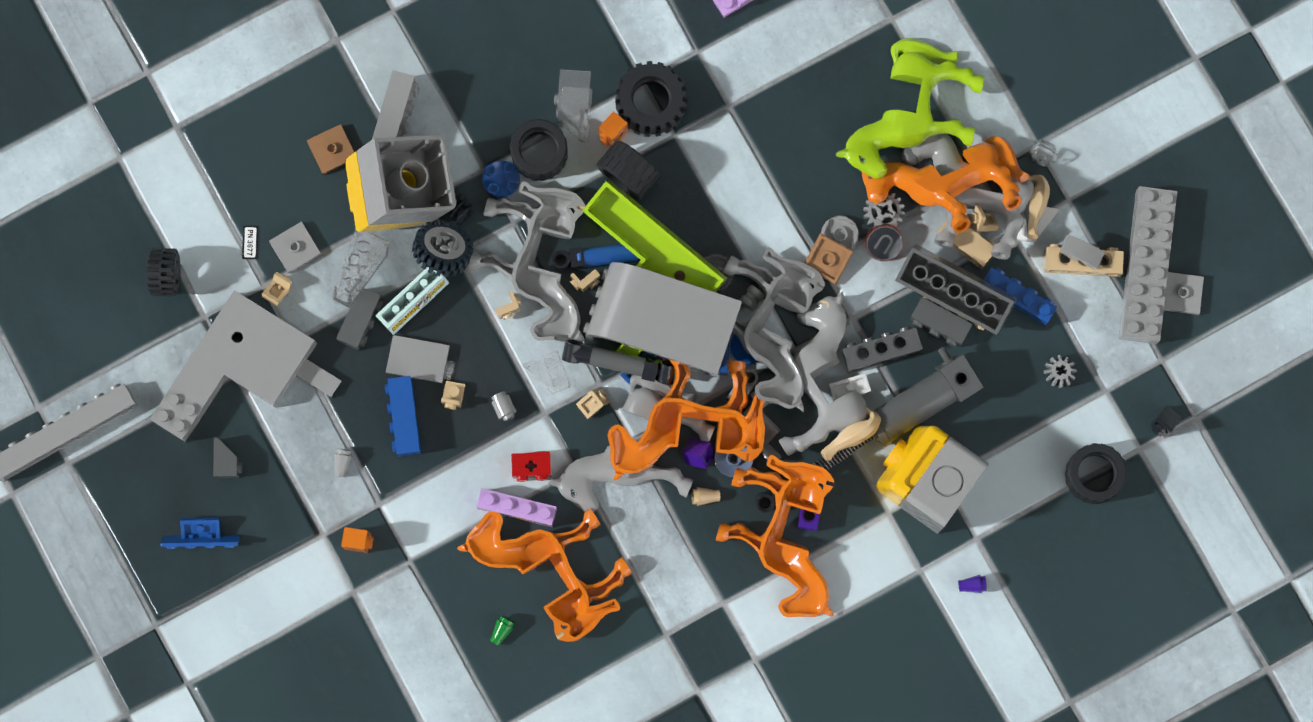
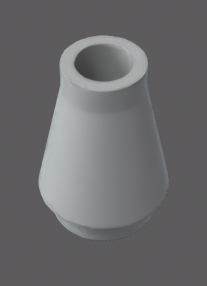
[334,448,353,477]

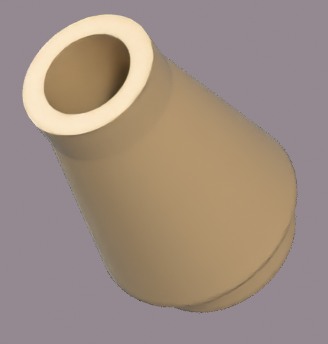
[691,487,720,506]

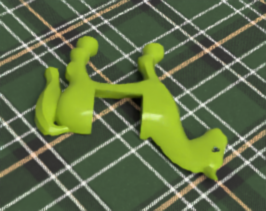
[836,38,984,179]

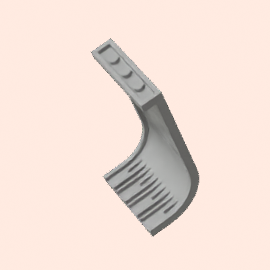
[583,262,742,377]

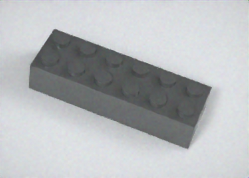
[895,244,1018,335]

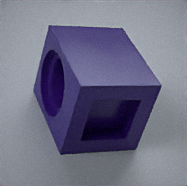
[797,509,819,531]

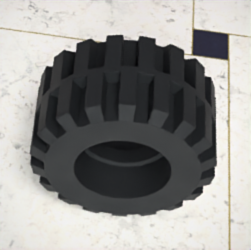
[147,248,181,296]

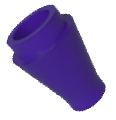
[958,574,987,594]

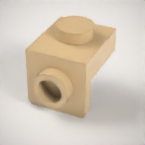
[970,205,999,232]
[570,269,601,292]
[262,272,292,307]
[495,291,522,320]

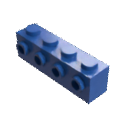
[984,267,1057,327]
[385,376,421,457]

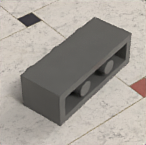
[336,287,384,350]
[910,297,972,347]

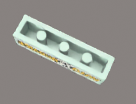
[376,267,449,335]

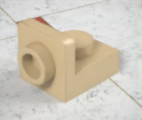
[441,381,466,410]
[576,387,610,419]

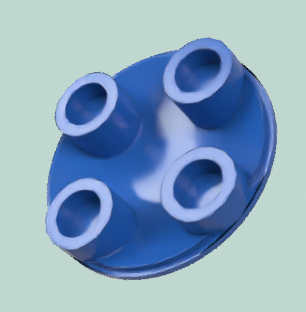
[482,160,520,198]

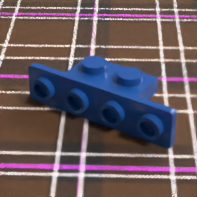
[161,517,240,549]

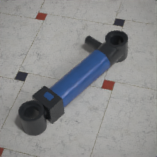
[551,244,640,272]

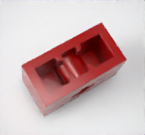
[511,452,551,482]

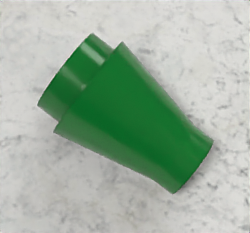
[490,615,515,646]

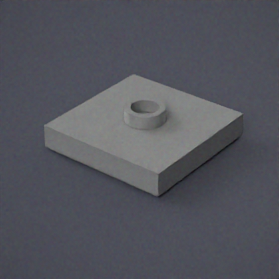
[269,221,322,274]
[1164,272,1204,315]

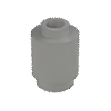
[491,391,517,421]

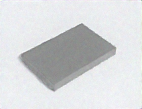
[386,335,450,384]

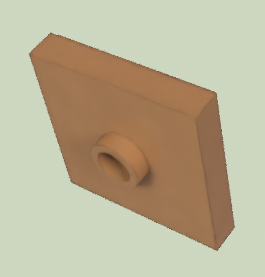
[307,124,354,175]
[805,233,854,285]

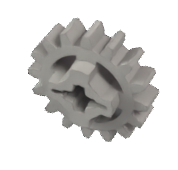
[863,193,905,230]

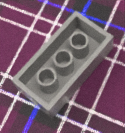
[372,70,420,139]

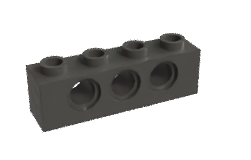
[841,326,923,373]

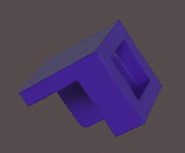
[682,438,715,469]

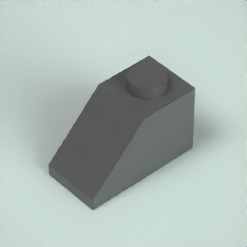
[213,438,243,478]

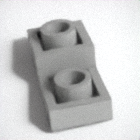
[1060,235,1105,270]

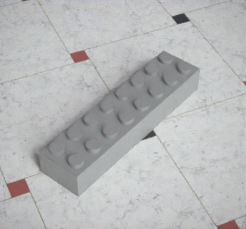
[1119,186,1177,344]

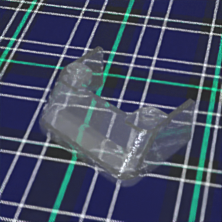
[554,69,593,143]

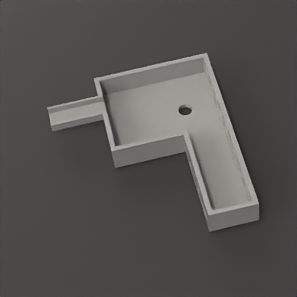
[150,290,342,442]

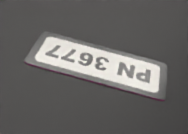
[242,226,258,259]

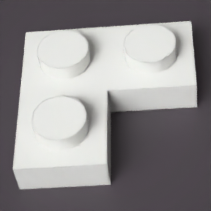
[828,373,871,401]

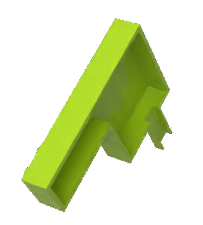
[582,180,727,373]

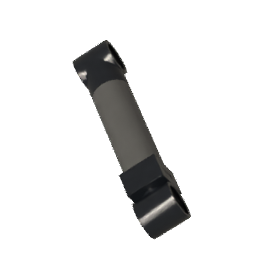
[562,339,675,385]

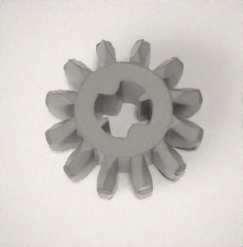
[1044,355,1077,388]

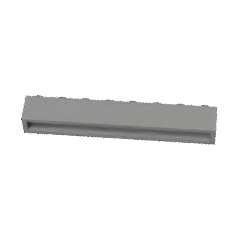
[0,383,138,482]

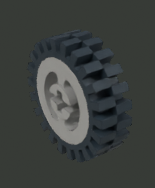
[412,220,474,277]

